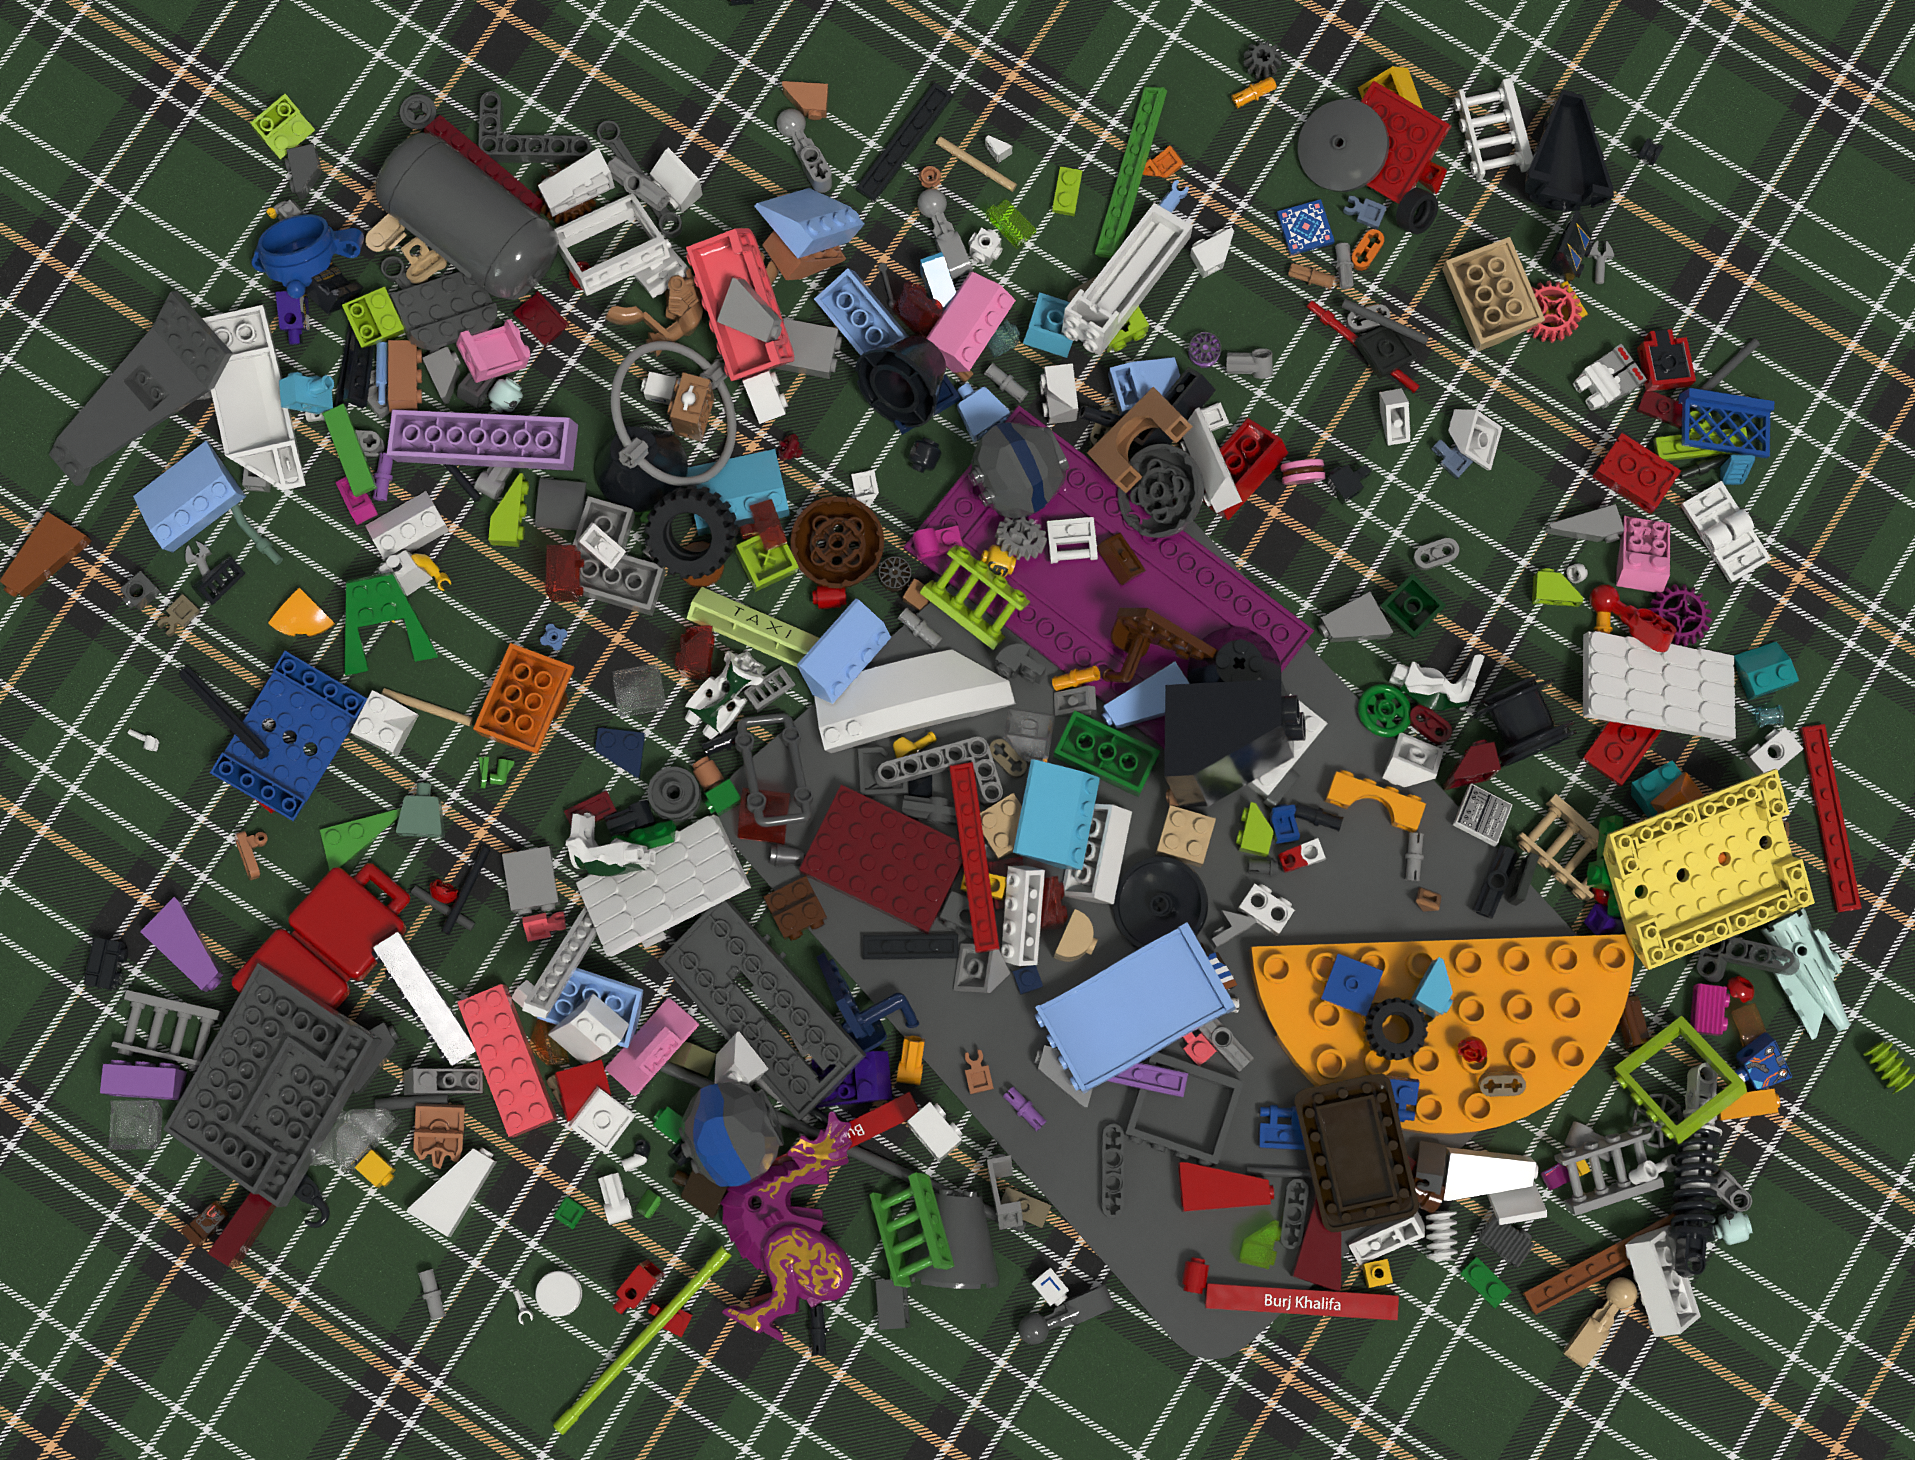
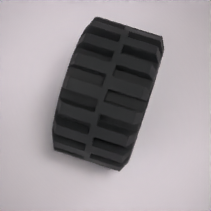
[1363,997,1428,1060]

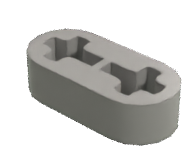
[1346,304,1390,333]

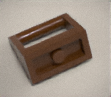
[1619,996,1650,1048]

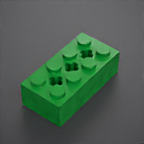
[1053,710,1160,797]

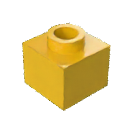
[1362,1259,1393,1288]

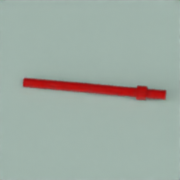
[1307,300,1420,393]

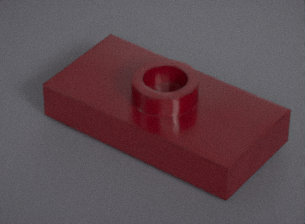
[1637,389,1682,429]

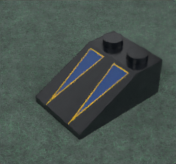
[1546,210,1593,283]

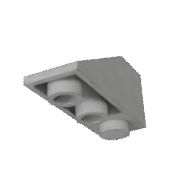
[404,1069,483,1095]

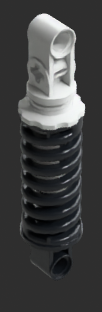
[1668,1063,1722,1278]

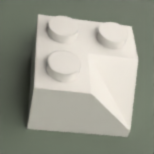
[1040,364,1078,424]
[351,690,419,757]

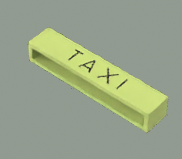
[687,587,820,667]

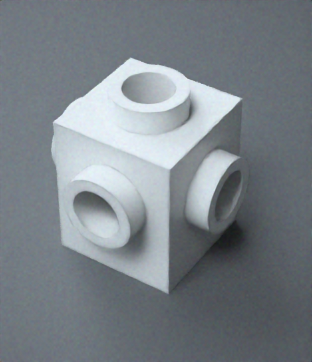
[968,228,1003,266]

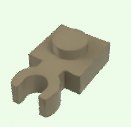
[157,594,201,637]

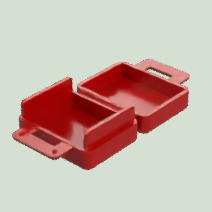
[231,863,410,1010]

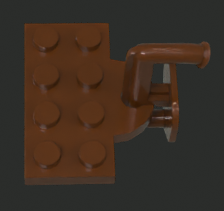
[1102,608,1217,683]

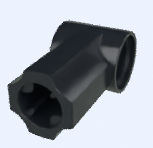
[604,800,656,837]

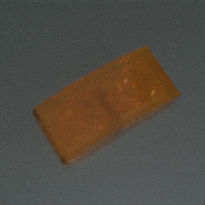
[1731,1003,1766,1048]

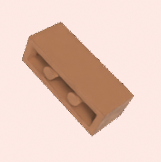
[388,340,422,413]

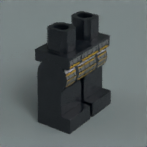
[305,261,363,314]

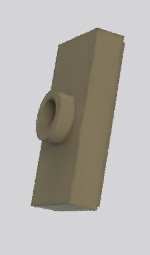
[1000,1187,1051,1228]

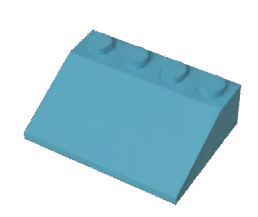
[687,449,790,536]
[1013,759,1100,870]

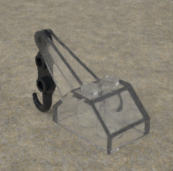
[294,1108,402,1228]

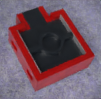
[1637,329,1696,391]

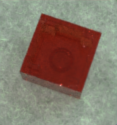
[545,545,584,602]

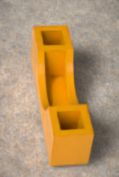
[1325,770,1426,833]

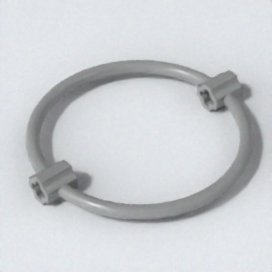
[611,341,737,486]

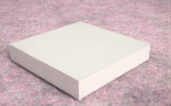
[568,1087,636,1154]
[1487,1180,1547,1225]

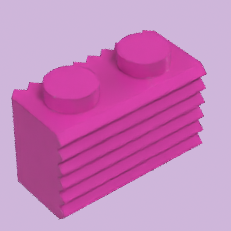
[1690,984,1730,1036]

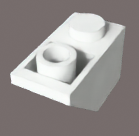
[1190,228,1234,278]

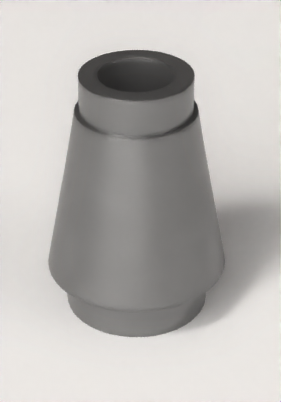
[768,843,804,867]

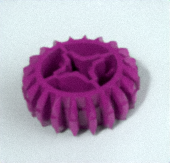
[1649,584,1712,647]

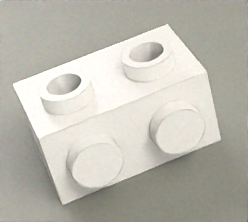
[743,369,788,424]

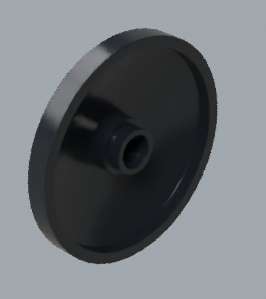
[1113,857,1208,948]

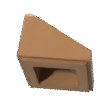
[903,578,930,611]

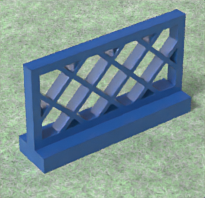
[1679,388,1774,458]

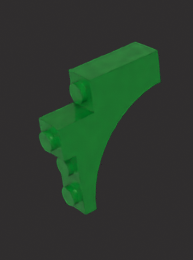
[1587,815,1644,919]

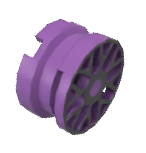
[1188,332,1221,368]

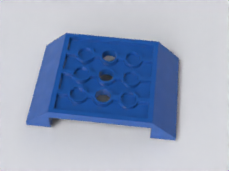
[210,651,367,822]

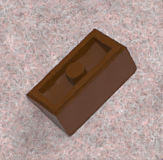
[1097,532,1146,585]

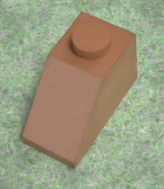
[782,81,829,120]

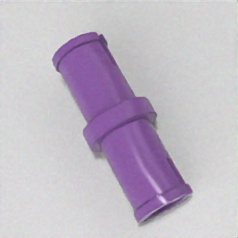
[372,453,393,501]
[1003,1086,1047,1132]

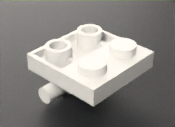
[634,239,689,298]

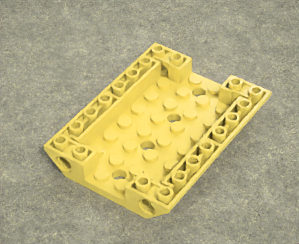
[1603,769,1815,970]

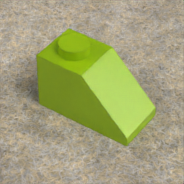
[1532,568,1583,607]

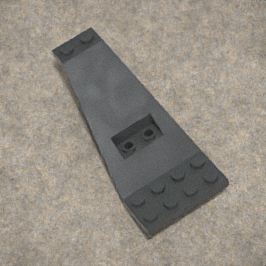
[49,291,233,486]

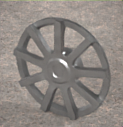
[1633,1094,1683,1148]

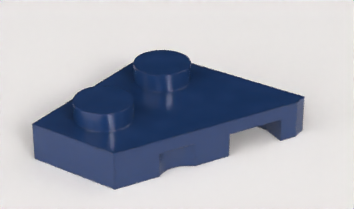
[595,728,646,779]

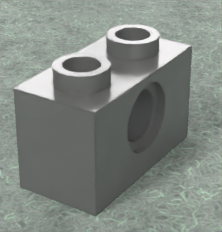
[940,891,995,939]

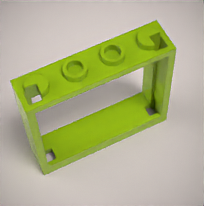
[1614,1016,1747,1145]

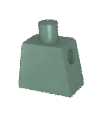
[396,783,445,838]

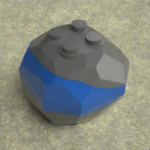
[679,1082,784,1187]

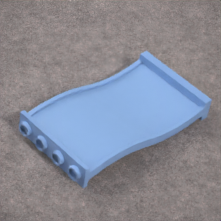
[1034,922,1236,1094]

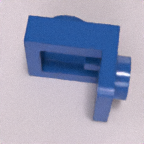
[1269,804,1300,844]

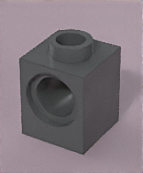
[119,571,161,611]

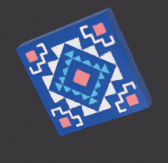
[1277,199,1335,256]

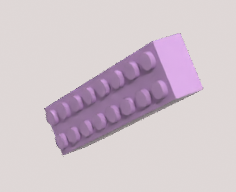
[387,410,578,471]

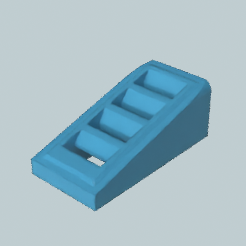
[1720,455,1755,485]

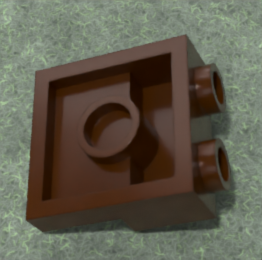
[764,876,827,941]

